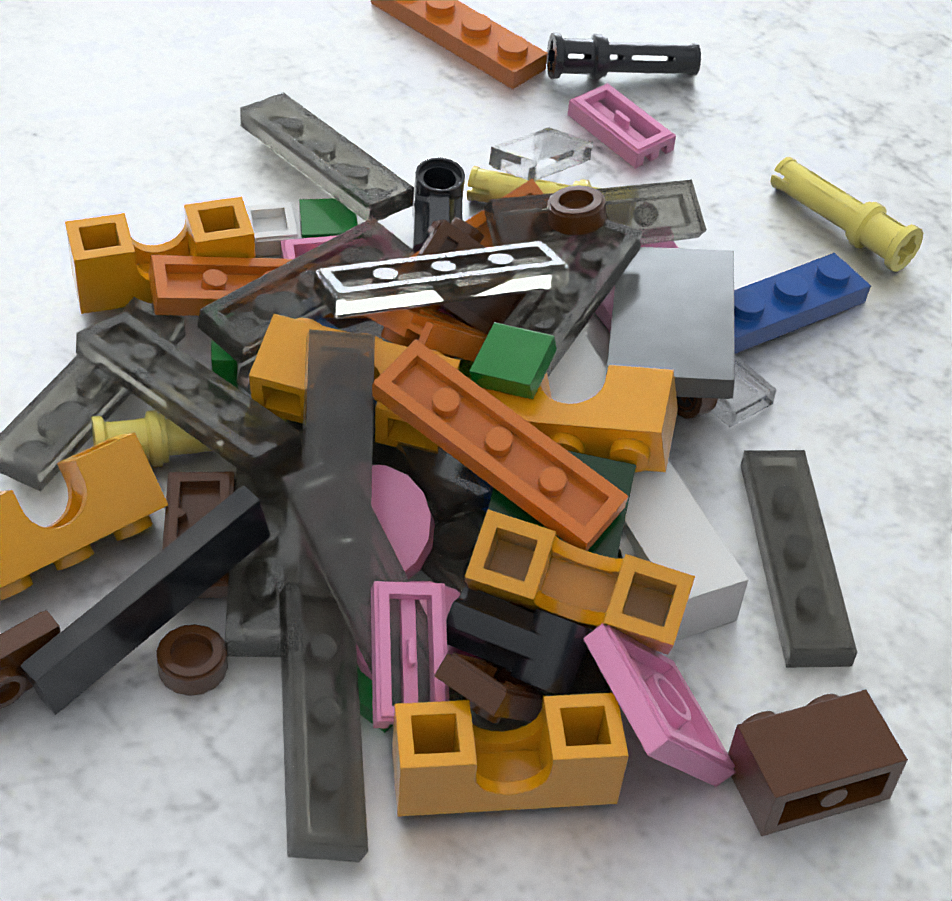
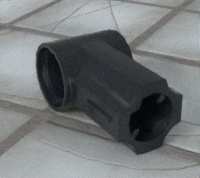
[412,157,465,255]
[446,587,592,695]

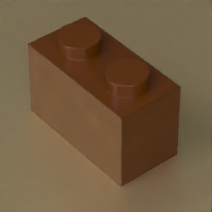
[728,689,908,837]

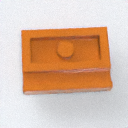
[362,291,488,362]

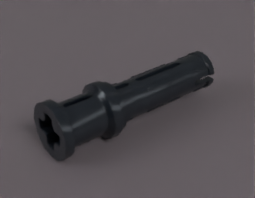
[547,32,701,80]

